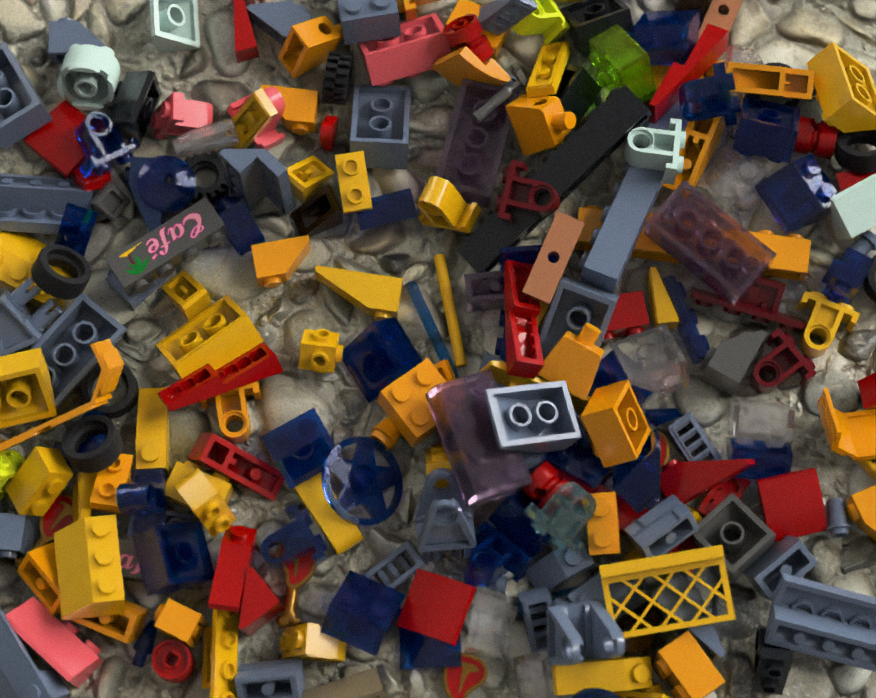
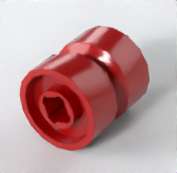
[443,14,493,62]
[790,115,838,159]
[520,460,577,518]
[151,639,196,684]

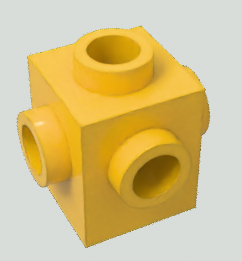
[299,329,344,374]

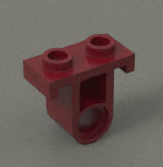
[495,160,561,223]
[749,328,817,394]

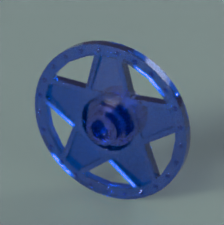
[322,436,403,526]

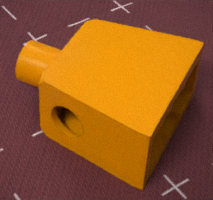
[278,16,344,79]
[505,94,576,156]
[537,323,604,401]

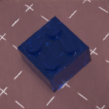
[320,570,405,657]

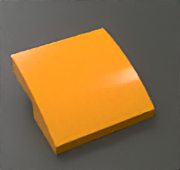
[432,46,512,94]

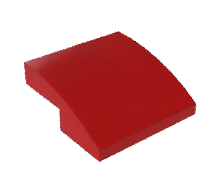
[24,100,108,179]
[756,467,827,542]
[396,568,477,646]

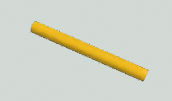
[433,254,467,368]

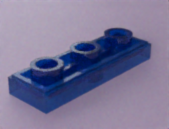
[662,275,710,366]

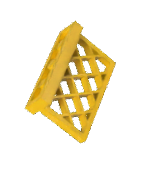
[599,545,736,638]

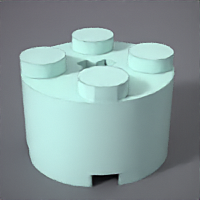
[57,44,120,111]

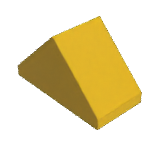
[286,155,335,203]
[161,270,212,321]

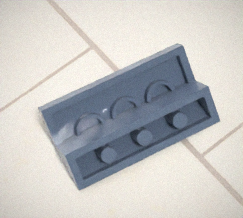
[219,149,294,215]
[0,173,95,236]
[764,573,876,672]

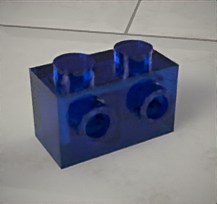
[821,247,874,304]

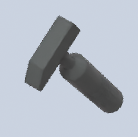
[472,67,528,123]

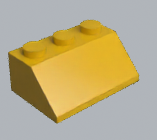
[807,42,876,133]
[0,231,73,312]
[155,294,264,380]
[0,347,57,429]
[54,514,125,620]

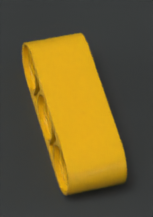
[291,468,364,555]

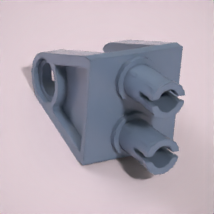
[0,276,63,357]
[415,468,476,562]
[547,598,625,666]

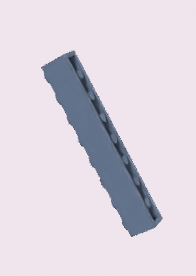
[579,91,700,294]

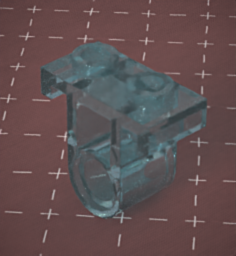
[524,482,597,554]

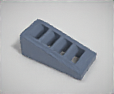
[478,0,538,36]
[664,412,722,461]
[360,540,429,601]
[517,586,552,656]

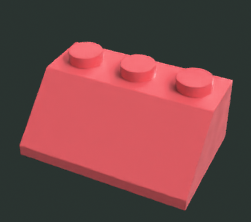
[357,13,452,87]
[5,596,104,689]

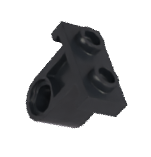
[751,626,793,695]

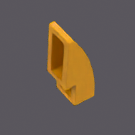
[725,62,815,100]

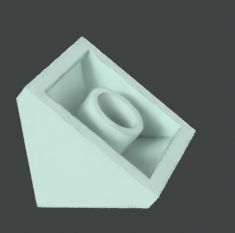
[150,0,200,53]
[830,173,876,240]

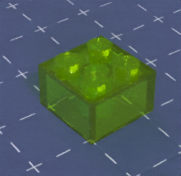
[589,24,657,103]

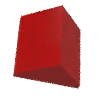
[238,567,283,637]

